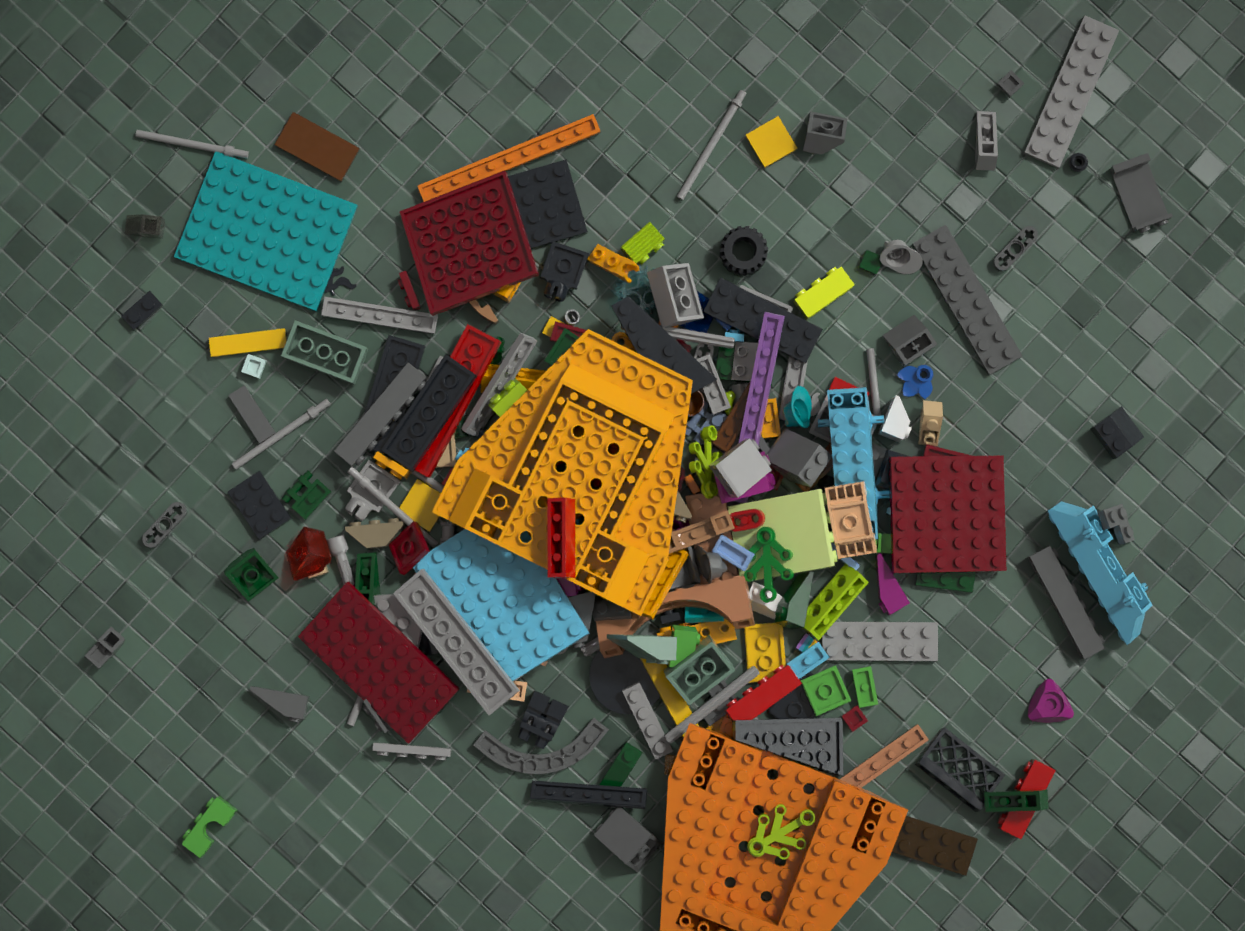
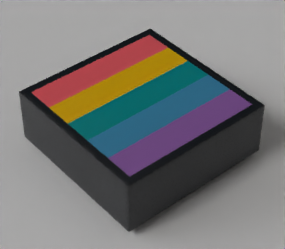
[794,632,821,653]

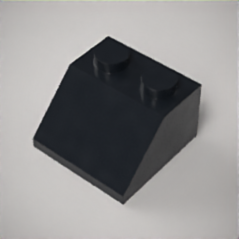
[1091,406,1144,459]

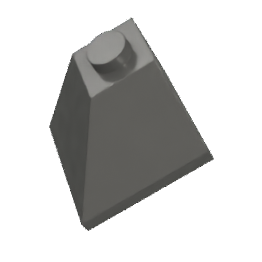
[803,111,848,155]

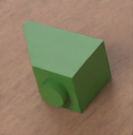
[668,625,700,667]

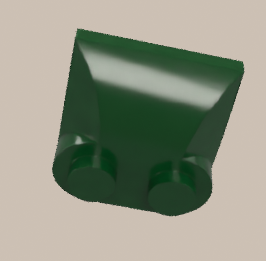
[224,548,279,602]

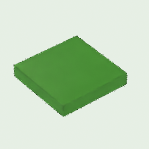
[801,665,851,716]

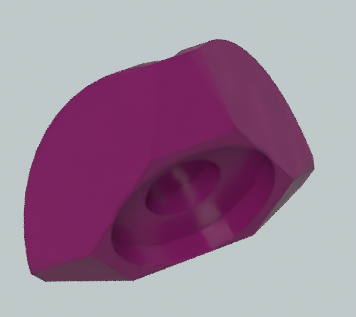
[1028,679,1074,723]

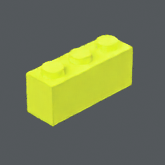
[794,266,854,320]

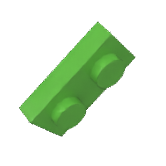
[852,666,878,708]

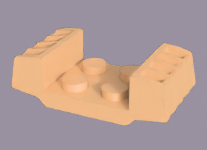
[825,481,877,559]

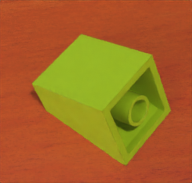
[488,378,527,417]

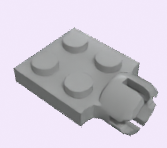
[345,460,401,521]

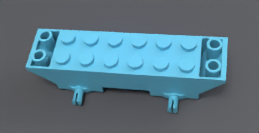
[818,387,890,539]
[1048,501,1153,645]

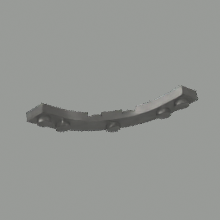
[473,718,609,774]

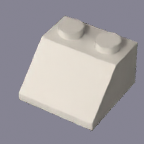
[878,395,911,442]

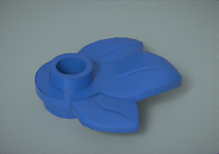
[897,365,933,399]

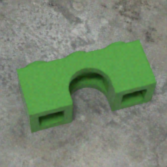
[182,796,237,858]

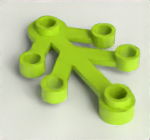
[689,425,723,499]
[747,804,815,860]

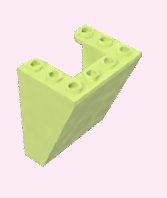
[727,489,837,582]

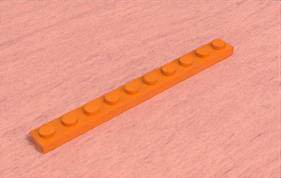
[417,114,601,202]

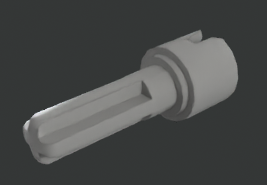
[326,535,355,587]

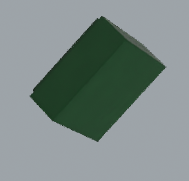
[859,250,881,275]

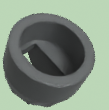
[564,309,580,326]

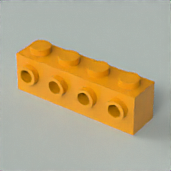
[656,618,737,644]

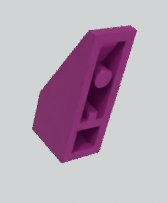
[875,553,910,615]

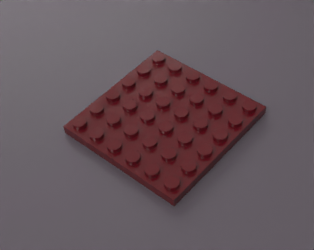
[400,170,539,316]
[889,455,1007,573]

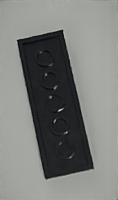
[703,277,823,364]
[364,335,426,455]
[381,354,477,472]

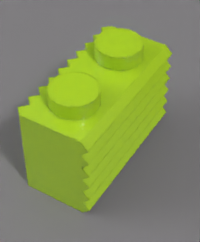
[621,222,665,265]

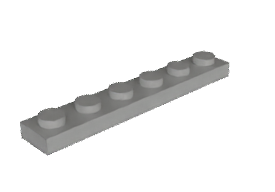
[322,297,438,334]
[461,333,537,437]

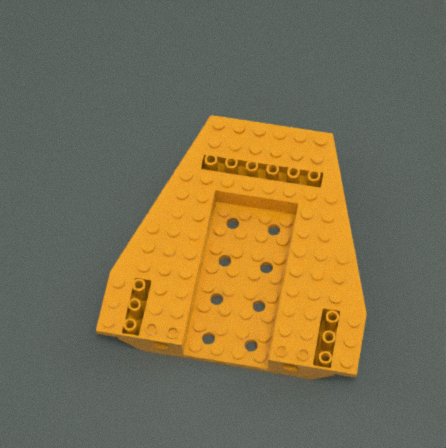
[432,329,693,616]

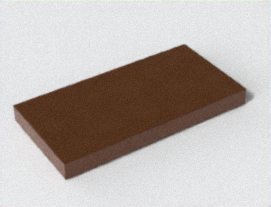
[275,112,360,182]

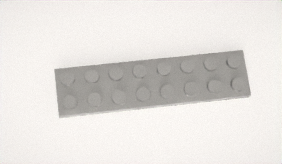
[1024,15,1119,169]
[393,569,520,715]

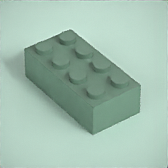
[281,320,368,385]

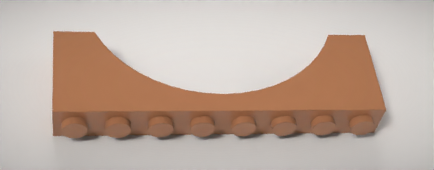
[596,576,755,658]

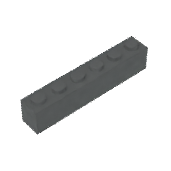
[334,362,427,467]
[1027,546,1105,659]

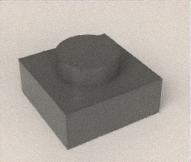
[997,70,1024,98]

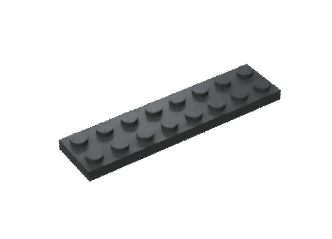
[912,225,1022,375]

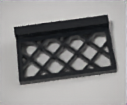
[915,727,1005,812]

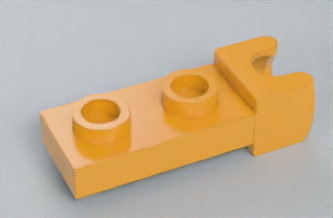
[587,244,640,283]

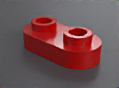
[730,509,765,532]

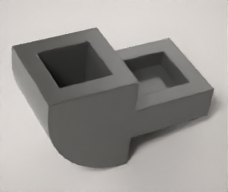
[85,627,125,669]

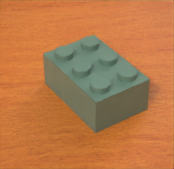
[663,635,735,705]

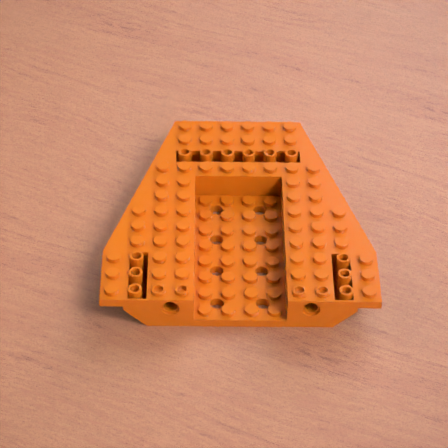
[660,723,908,931]

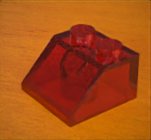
[286,527,331,581]

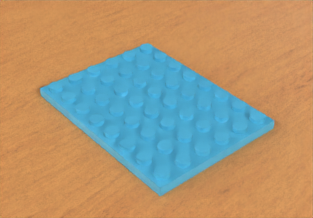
[413,529,590,682]

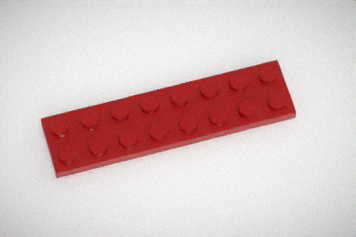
[415,324,502,478]

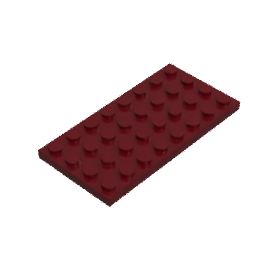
[298,581,460,744]

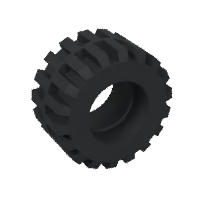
[719,226,768,276]

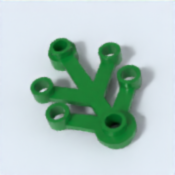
[744,527,794,603]

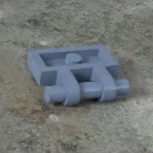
[685,401,728,447]

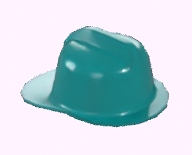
[783,386,812,428]

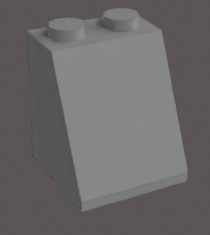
[709,438,771,498]

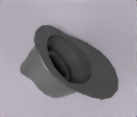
[694,546,727,584]

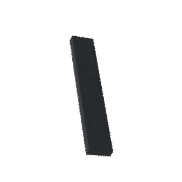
[530,780,647,809]

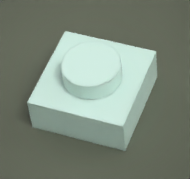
[241,354,267,379]

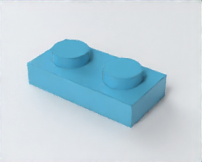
[787,642,829,679]

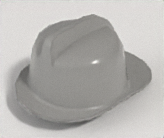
[880,239,923,274]

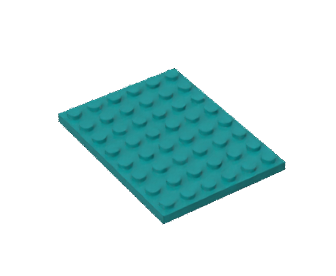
[174,151,358,312]

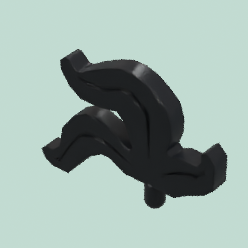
[324,266,357,296]

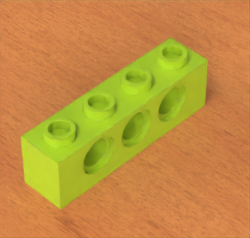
[803,563,869,641]

